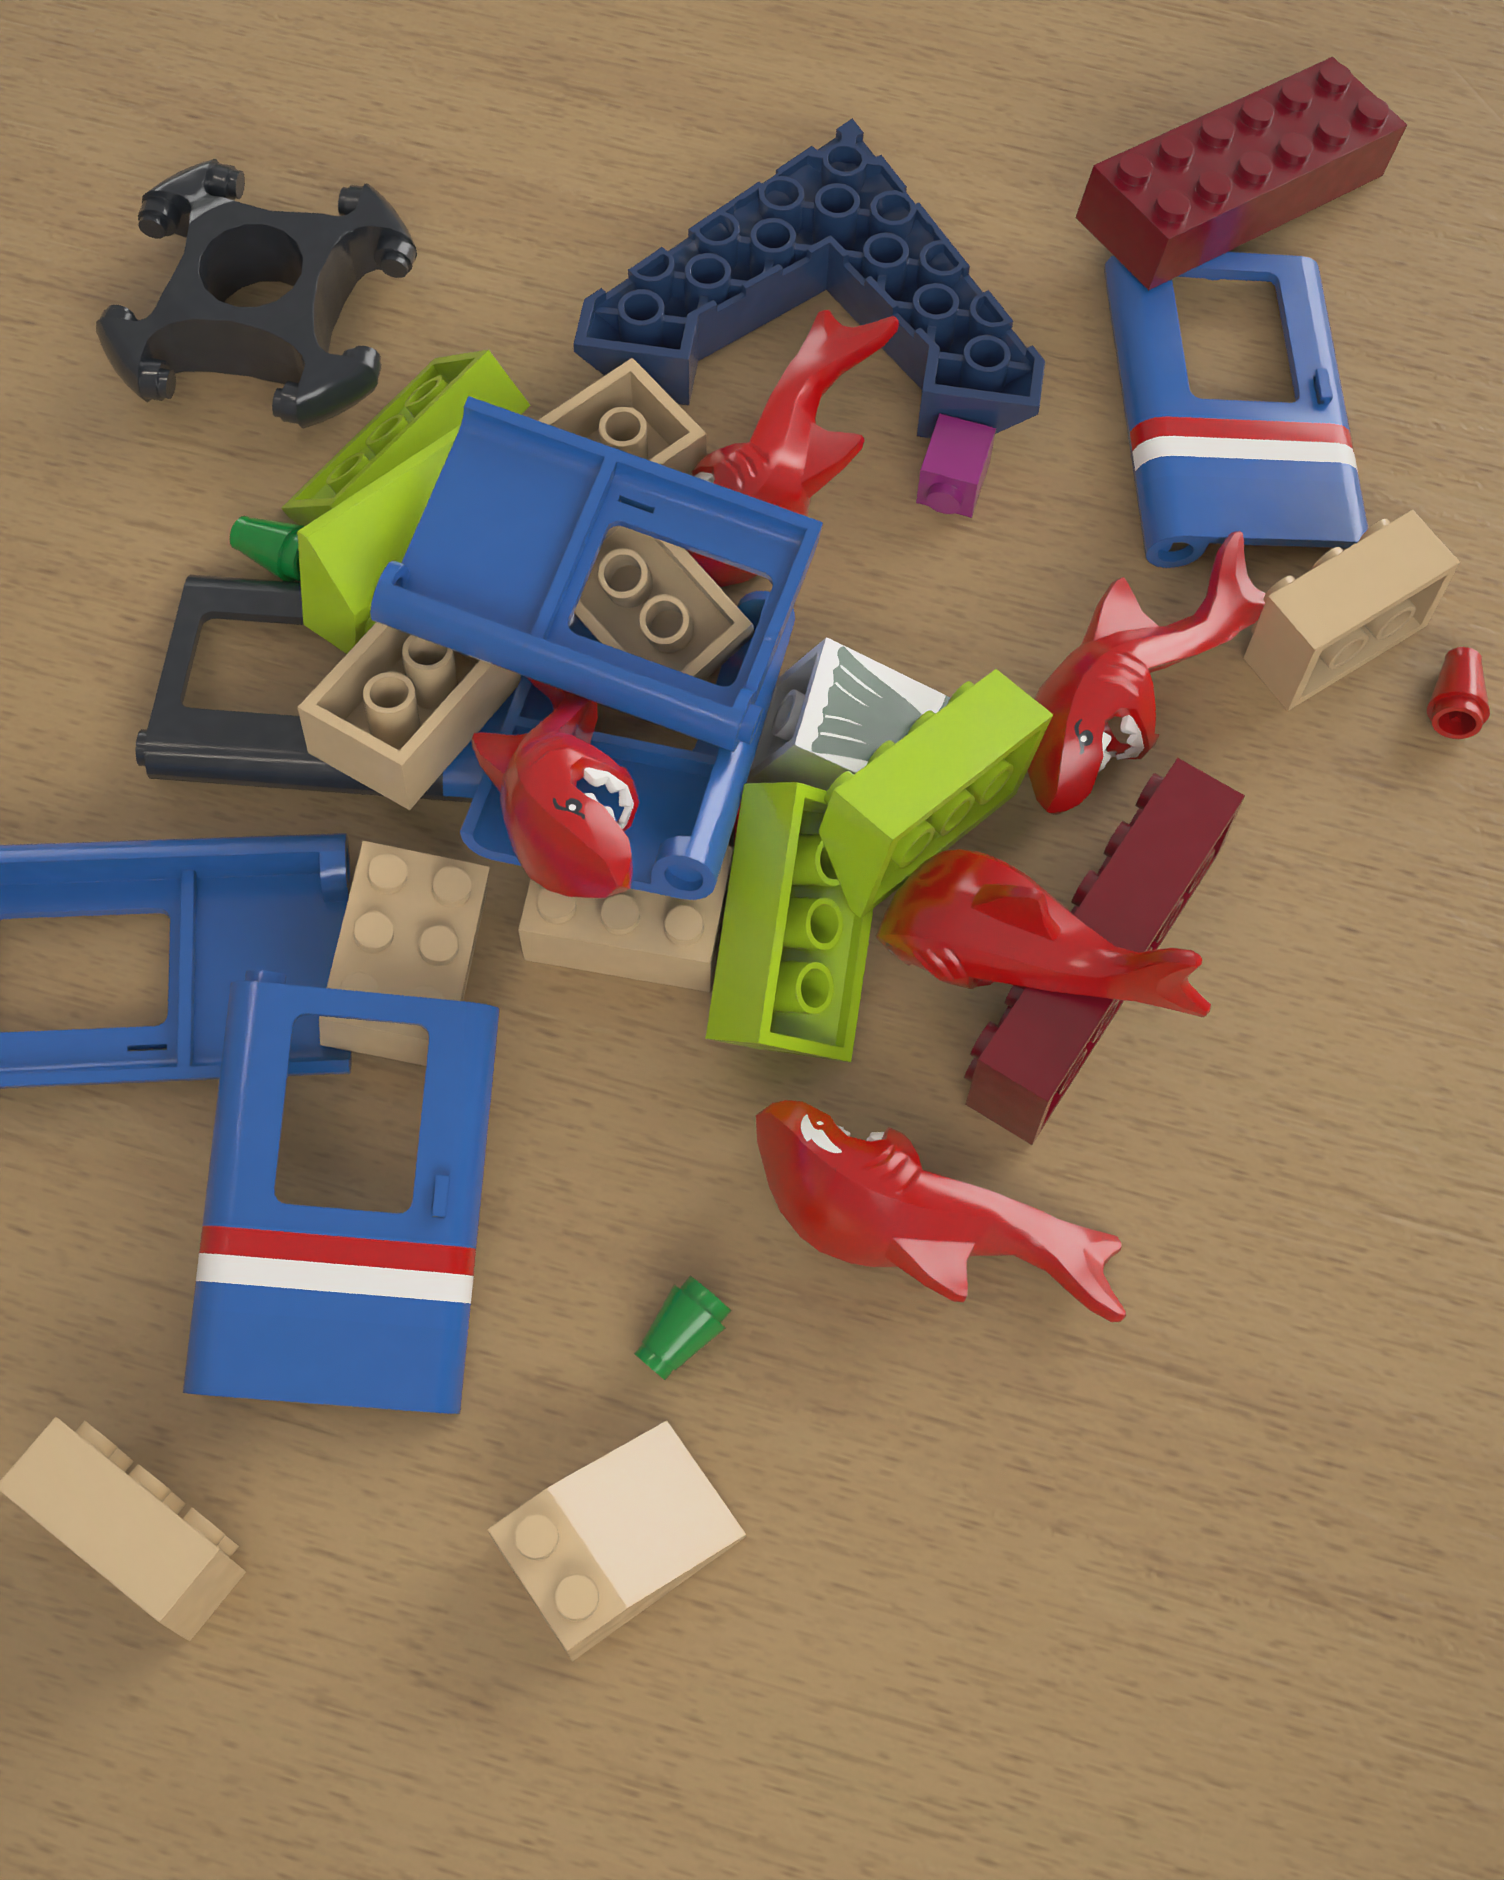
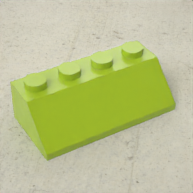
[281,349,531,526]
[297,425,461,654]
[819,669,1053,919]
[705,782,874,1062]

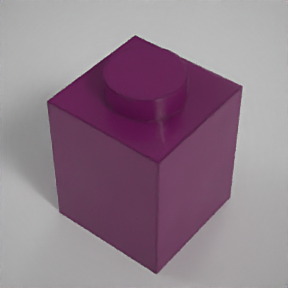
[916,414,996,518]

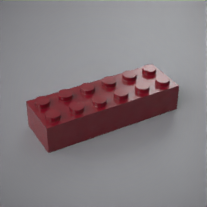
[1075,57,1407,290]
[964,758,1245,1145]

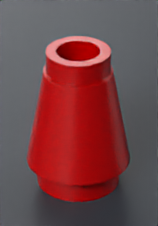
[1427,647,1490,739]

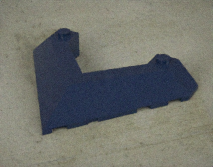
[573,118,1045,438]

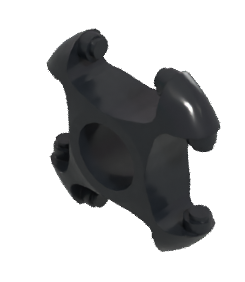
[96,159,417,429]

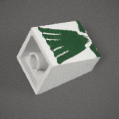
[747,637,950,791]

